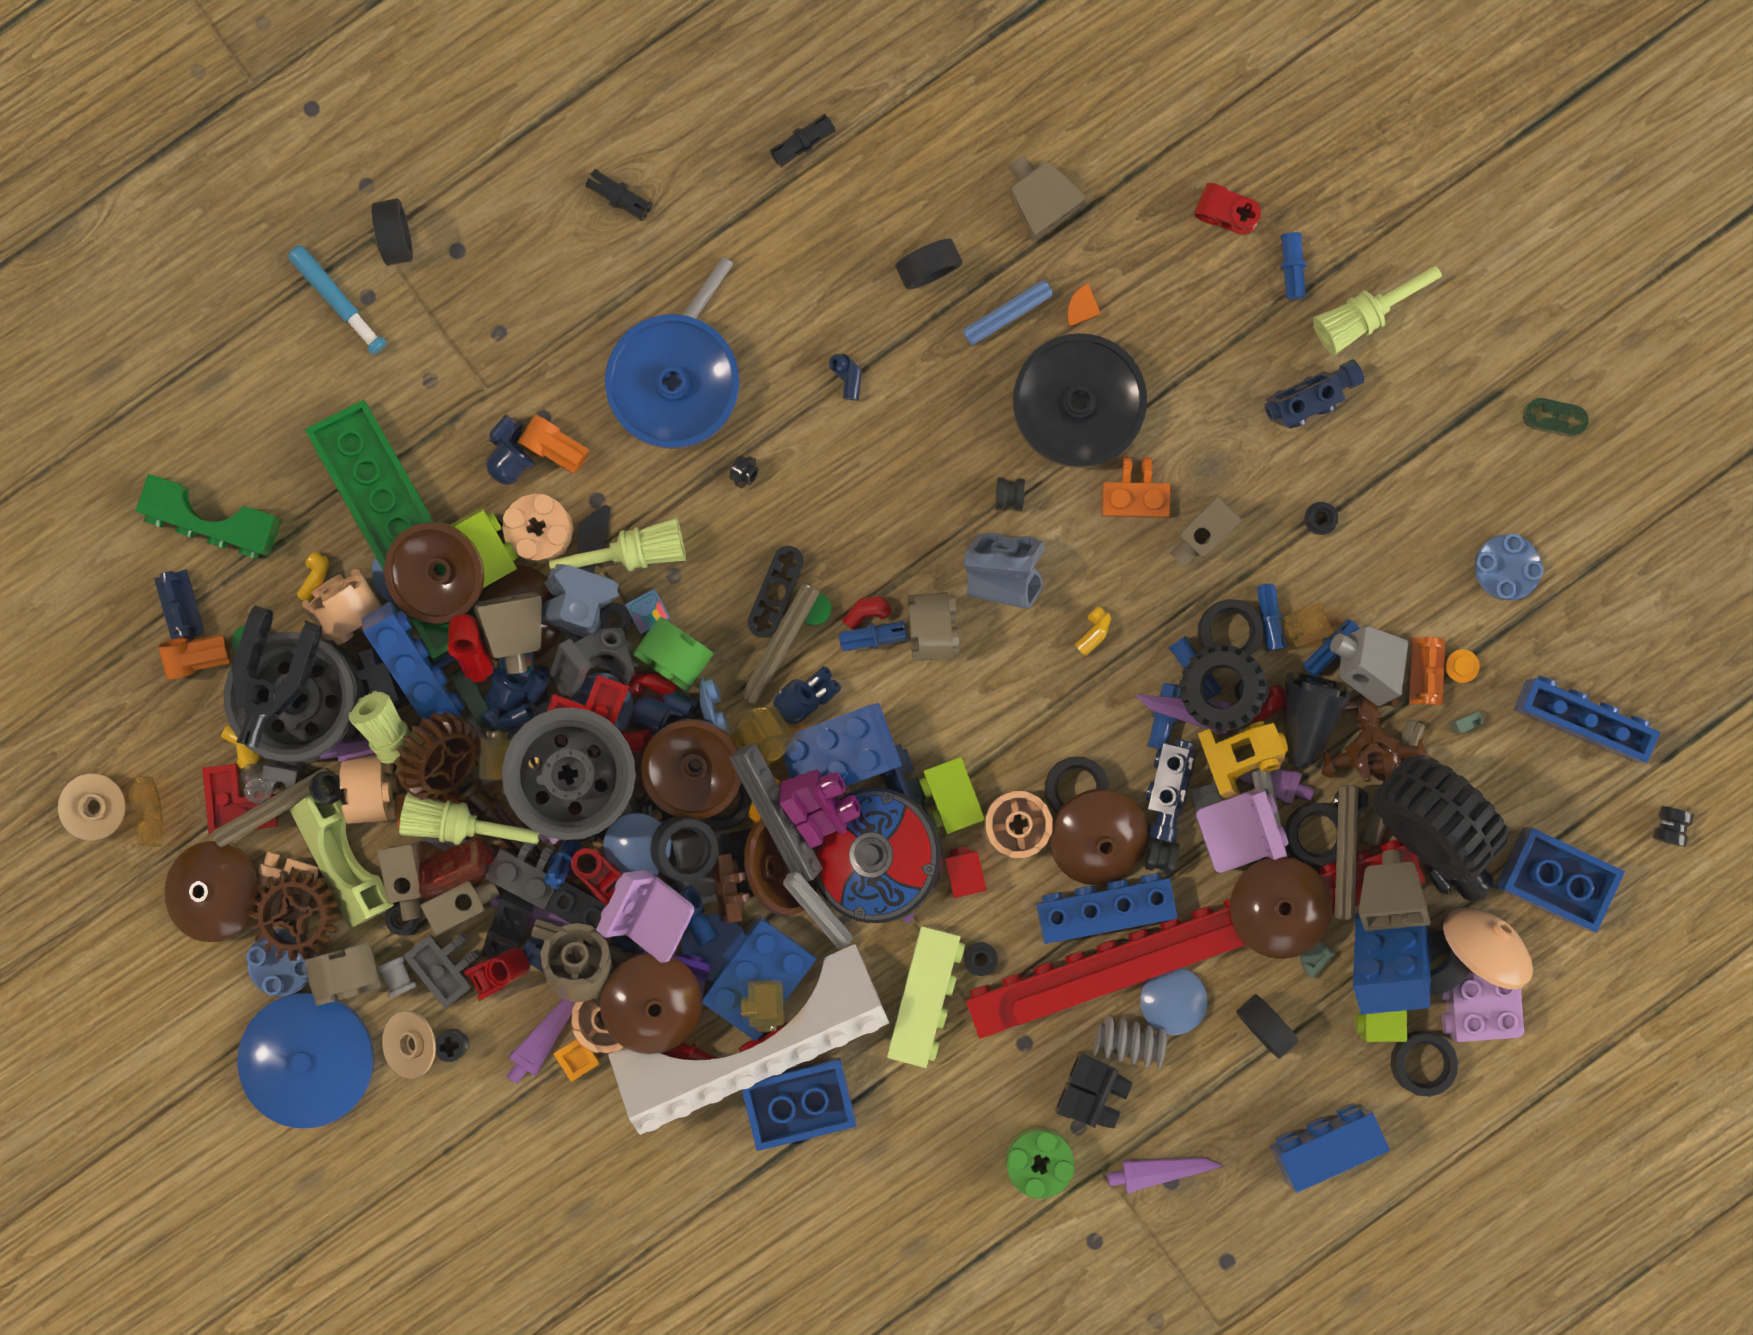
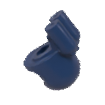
[486,414,535,485]
[485,665,550,715]
[773,666,841,724]
[631,691,700,736]

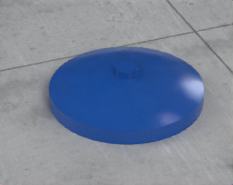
[605,314,740,449]
[237,992,374,1129]

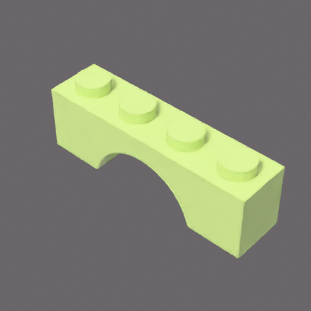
[289,788,394,929]

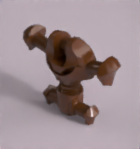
[1321,693,1431,782]

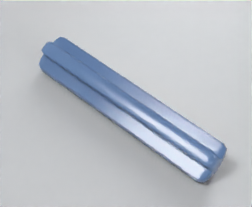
[963,280,1052,345]

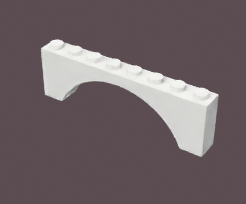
[608,944,889,1135]

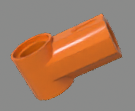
[518,414,590,474]
[158,633,231,679]

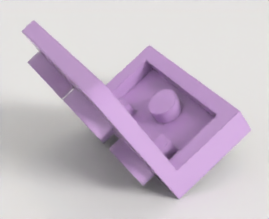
[1196,788,1288,873]
[596,870,694,963]
[1440,972,1524,1042]

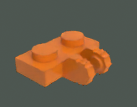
[1102,456,1170,518]

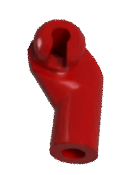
[842,596,892,630]
[628,672,677,696]
[1248,685,1285,726]

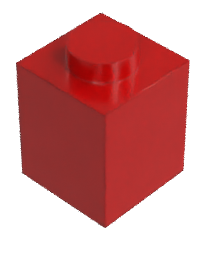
[944,846,987,898]

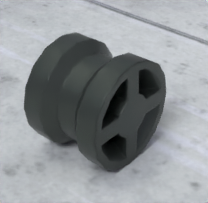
[995,477,1025,512]
[1145,837,1179,875]

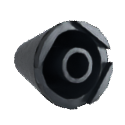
[1284,672,1353,768]

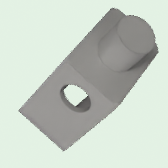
[1330,626,1408,706]

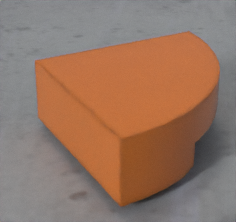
[1067,283,1101,328]

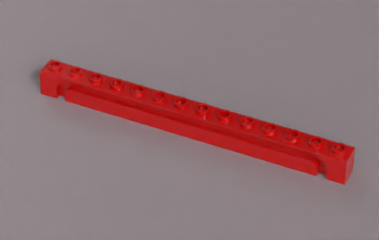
[965,839,1425,1039]

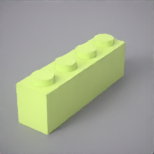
[887,925,965,1068]

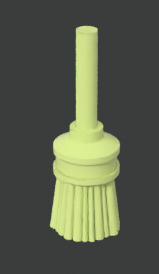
[1313,266,1442,356]
[549,517,686,571]
[348,691,412,764]
[399,792,540,845]

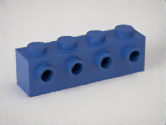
[361,601,465,719]
[1513,676,1660,763]
[1035,873,1178,944]

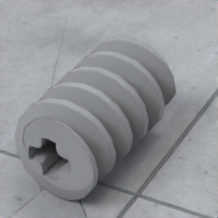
[1093,1015,1167,1071]

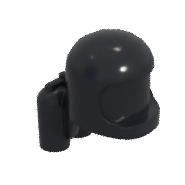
[1423,864,1494,901]

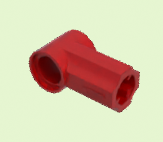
[447,614,494,683]

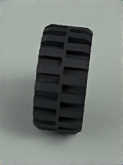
[1373,755,1508,882]

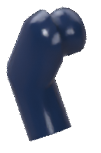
[829,354,862,401]
[481,703,534,732]

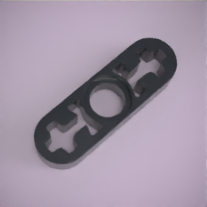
[748,546,804,638]

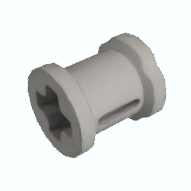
[377,956,417,999]

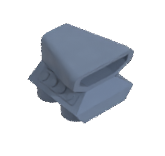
[964,533,1045,609]
[541,564,619,638]

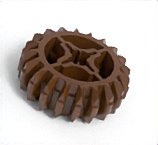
[394,711,482,801]
[248,869,342,961]

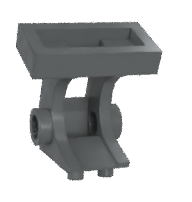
[549,628,638,700]

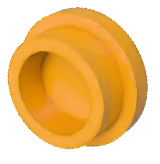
[1445,649,1480,683]

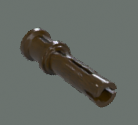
[455,777,542,864]

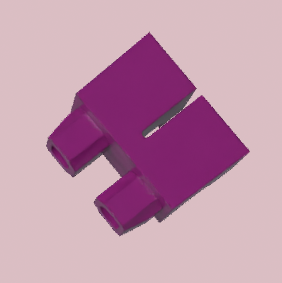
[780,769,860,848]

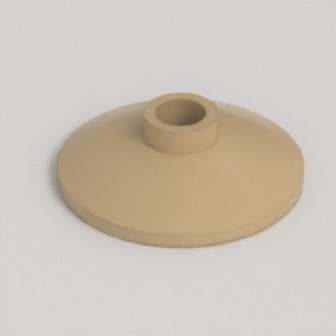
[58,773,126,841]
[382,1011,436,1079]

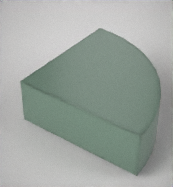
[1448,710,1484,734]
[1300,941,1335,979]

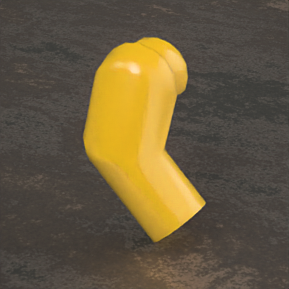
[297,552,330,602]
[1075,606,1112,656]
[221,723,260,771]

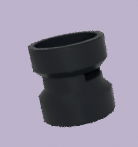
[1652,806,1694,847]

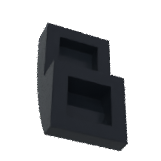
[481,891,535,958]

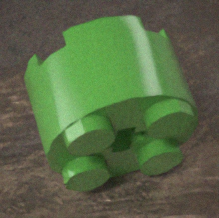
[633,616,714,692]
[1005,1126,1074,1199]

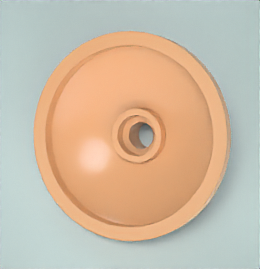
[1443,908,1533,990]

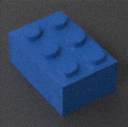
[777,703,902,787]
[1495,827,1625,933]
[1353,913,1431,1015]
[702,915,816,1041]
[742,1056,856,1151]
[1269,1103,1390,1193]

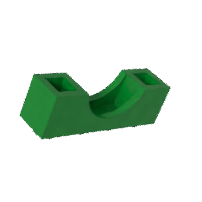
[135,474,282,560]

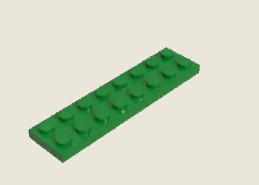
[304,399,482,661]

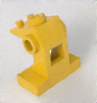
[1198,721,1288,799]

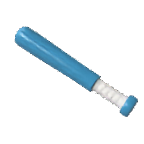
[288,246,387,355]

